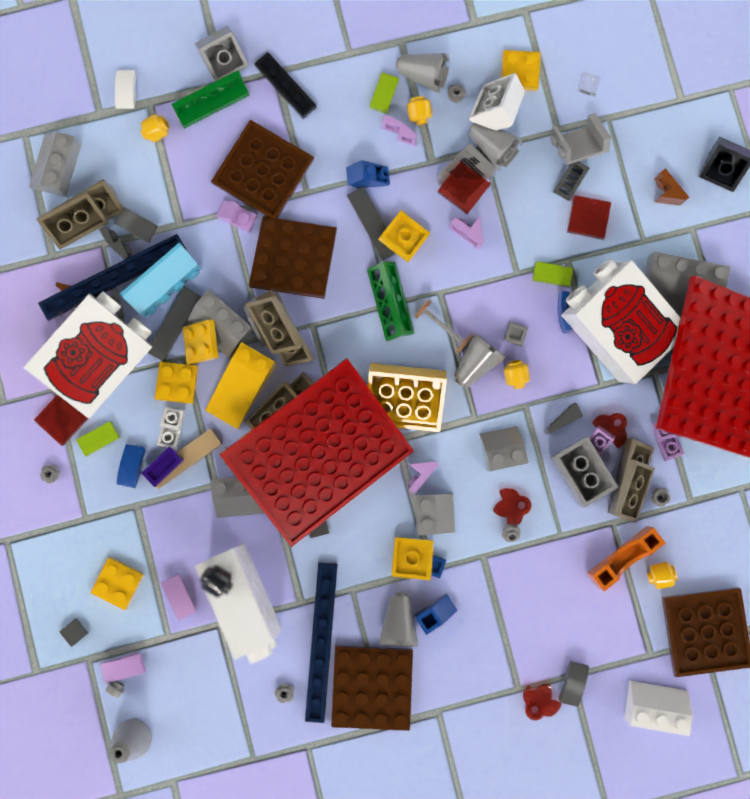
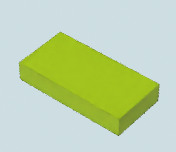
[370,72,399,114]
[532,261,573,287]
[76,421,120,457]

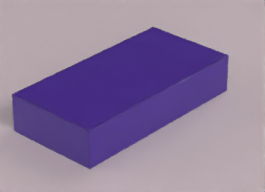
[141,446,184,487]

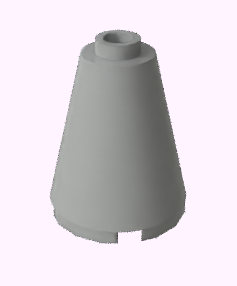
[396,53,450,93]
[470,123,522,171]
[454,334,505,388]
[379,592,418,647]
[109,719,152,763]

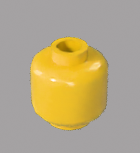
[407,96,433,126]
[140,114,170,143]
[504,360,530,389]
[647,562,678,589]

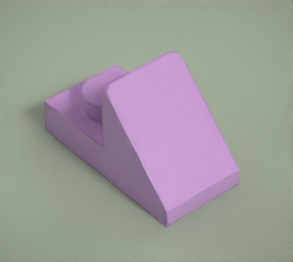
[215,200,258,233]
[449,217,483,250]
[408,462,439,494]

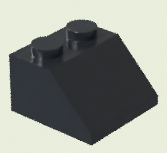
[699,136,750,192]

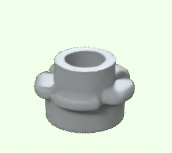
[448,84,466,103]
[40,464,60,483]
[651,488,670,507]
[502,524,521,542]
[106,681,124,698]
[275,683,294,703]

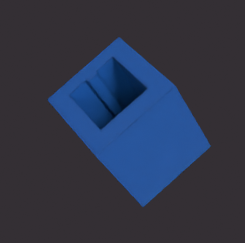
[346,160,390,188]
[414,594,458,635]

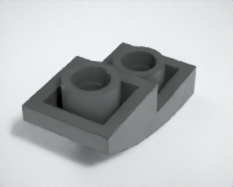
[115,207,158,243]
[99,226,133,260]
[558,661,589,707]

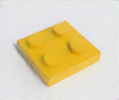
[501,50,541,91]
[378,210,430,262]
[183,319,219,365]
[155,362,199,404]
[391,537,434,580]
[90,557,144,610]

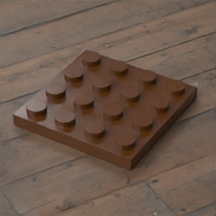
[211,120,314,220]
[249,216,337,299]
[662,587,750,677]
[331,645,413,731]

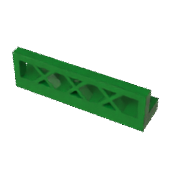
[171,70,250,129]
[367,262,414,341]

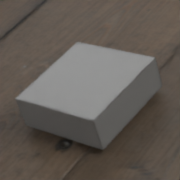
[503,322,528,346]

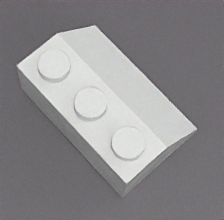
[469,73,525,131]
[624,680,693,736]

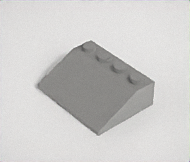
[645,252,730,318]

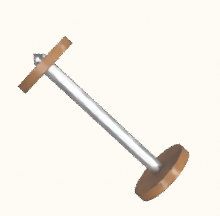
[415,299,473,353]

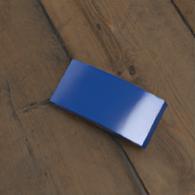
[557,291,572,334]
[116,444,146,488]

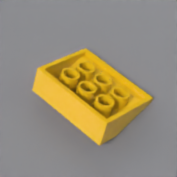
[368,363,447,432]

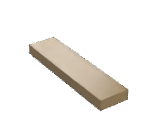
[157,428,222,489]

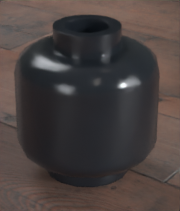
[200,565,233,597]

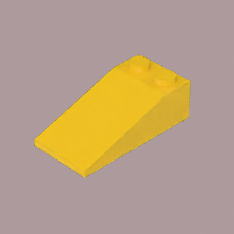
[205,342,277,429]

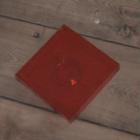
[437,161,491,215]
[567,195,612,240]
[34,394,89,446]

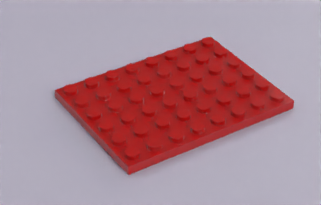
[656,276,750,458]
[219,358,414,547]

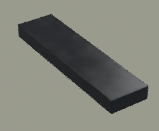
[254,52,317,119]

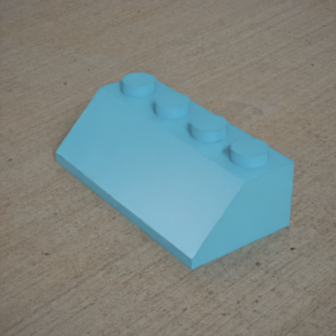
[120,243,202,318]

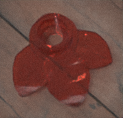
[592,413,627,448]
[493,488,531,525]
[523,683,561,721]

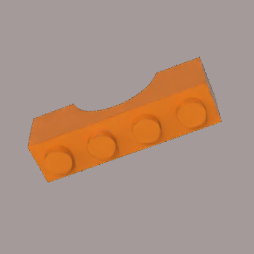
[586,526,666,591]

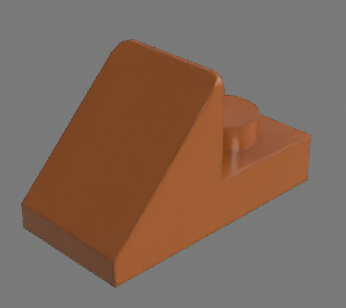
[654,168,690,205]

